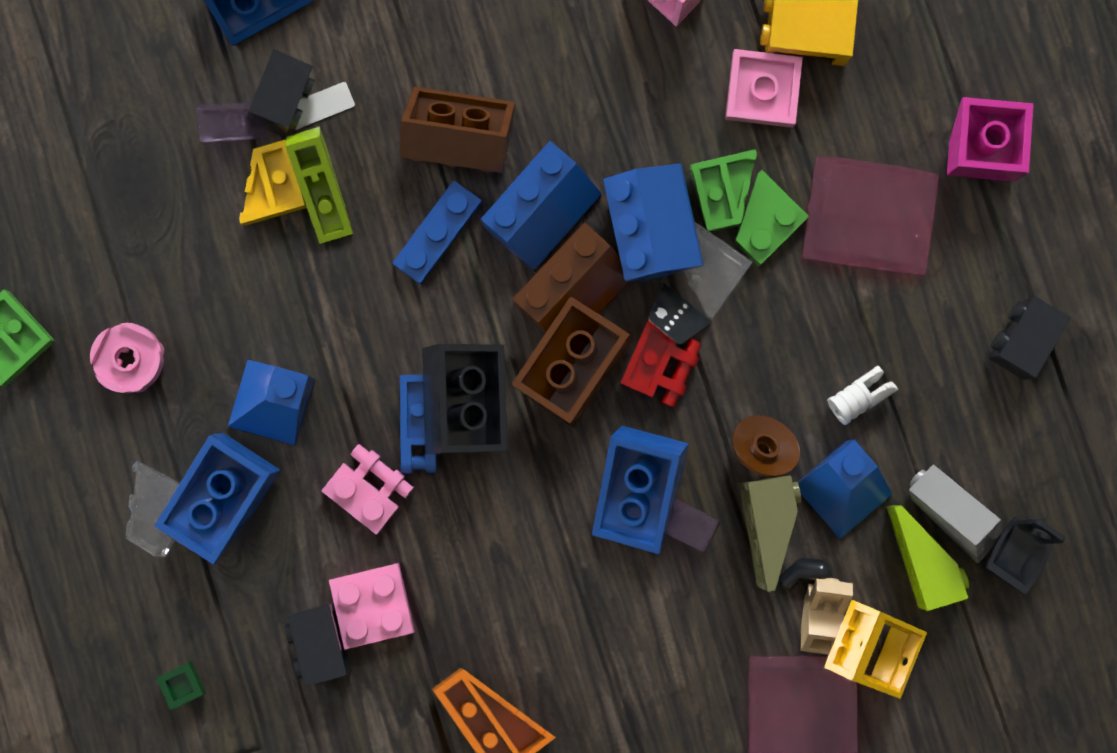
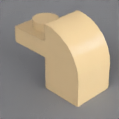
[801,578,853,655]

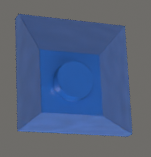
[228,360,315,445]
[798,439,892,539]

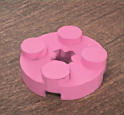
[90,323,164,394]

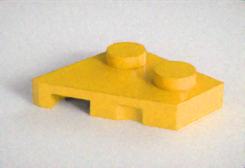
[239,140,307,226]

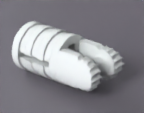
[827,366,898,425]

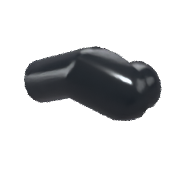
[778,558,832,591]

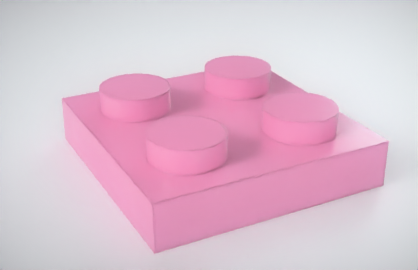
[725,49,803,128]
[329,563,415,650]

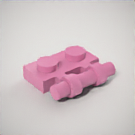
[322,444,414,535]

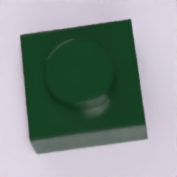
[156,661,206,711]

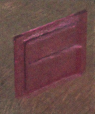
[802,156,939,276]
[748,655,857,753]

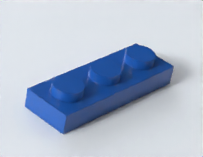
[392,181,482,285]

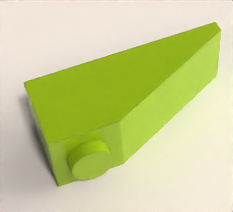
[285,127,353,244]
[886,505,969,611]

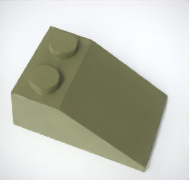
[739,476,801,592]

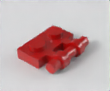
[620,319,702,408]

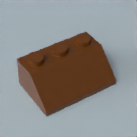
[399,87,515,173]
[512,223,628,333]
[511,296,632,428]

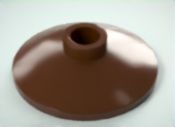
[732,415,800,478]

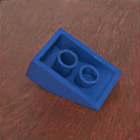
[592,426,689,554]
[154,433,281,565]

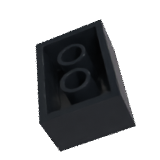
[422,344,508,454]

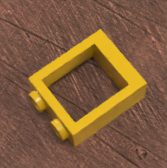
[824,600,927,699]

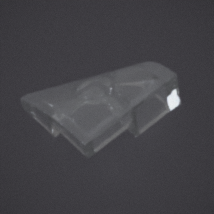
[684,222,752,319]
[125,461,180,557]

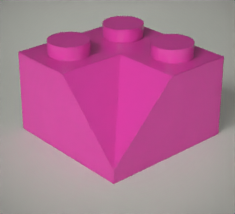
[947,97,1033,182]

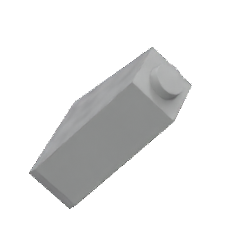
[909,464,1002,563]

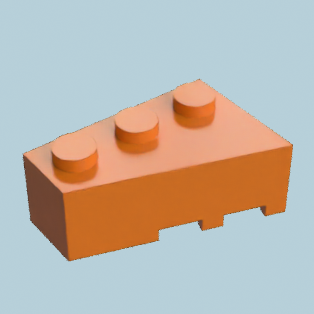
[432,668,556,753]

